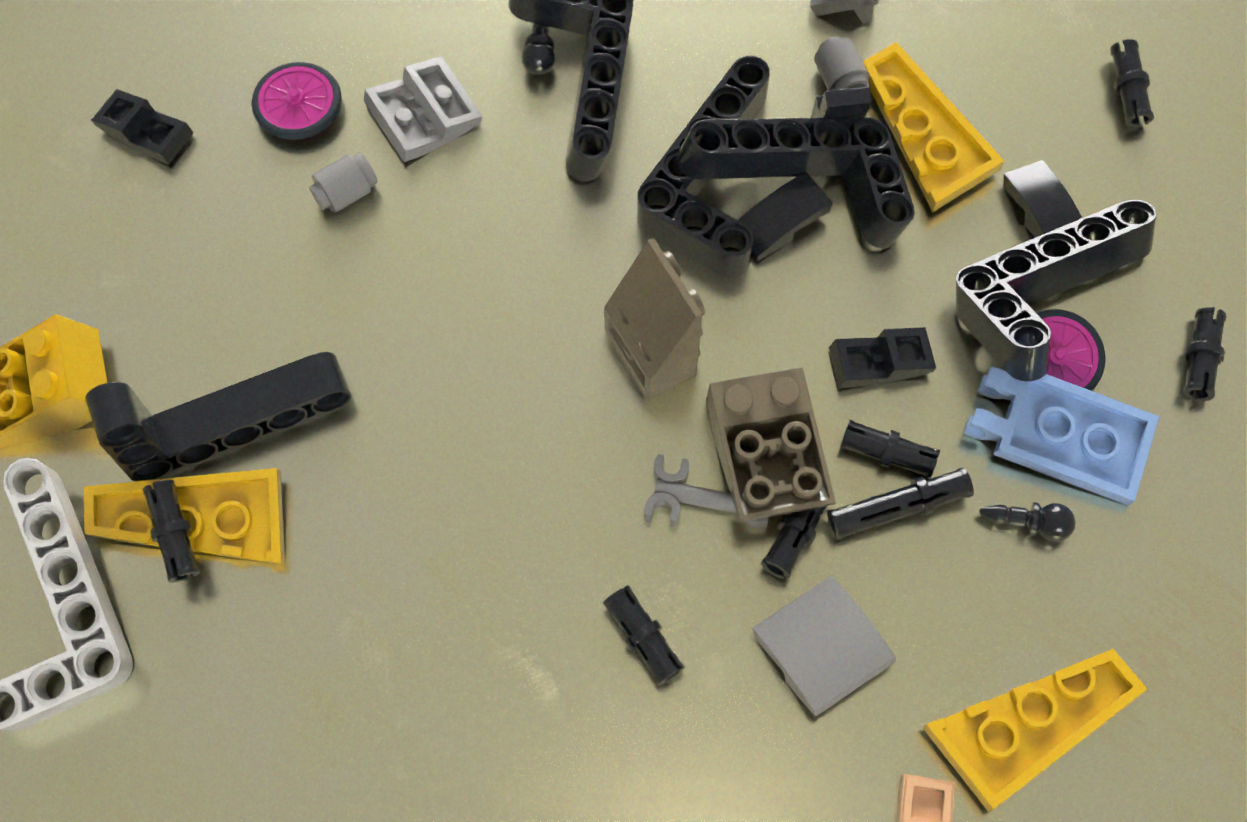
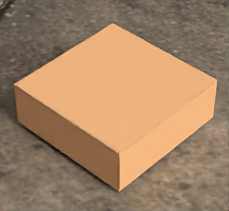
[897,774,955,822]

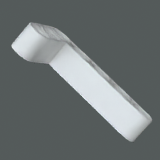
[0,458,133,732]

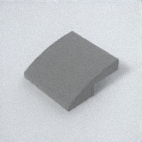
[363,57,483,162]
[752,576,896,717]

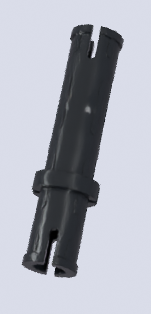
[827,467,974,540]

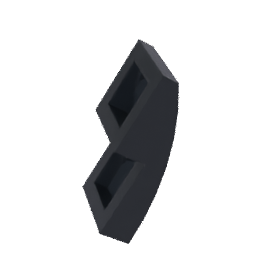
[811,87,872,118]
[91,89,194,165]
[1003,160,1082,237]
[738,171,833,261]
[829,327,936,388]

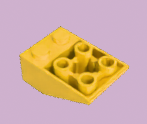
[0,314,107,449]

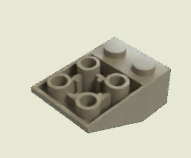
[604,238,705,399]
[706,367,836,522]

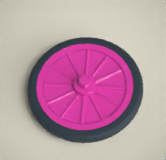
[252,62,342,139]
[1037,309,1106,391]

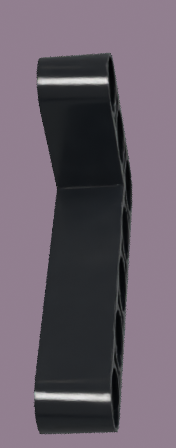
[508,0,634,181]
[637,56,770,278]
[677,117,915,249]
[956,200,1156,381]
[85,352,351,482]

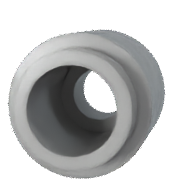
[814,37,869,90]
[309,153,378,213]

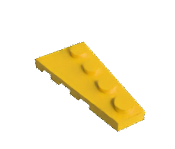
[863,42,1004,212]
[84,468,285,565]
[923,649,1147,812]

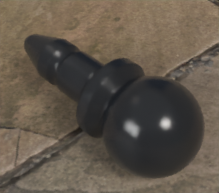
[522,23,555,75]
[979,502,1076,542]

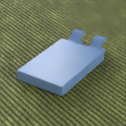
[964,367,1160,506]

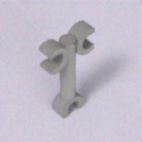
[644,454,769,529]

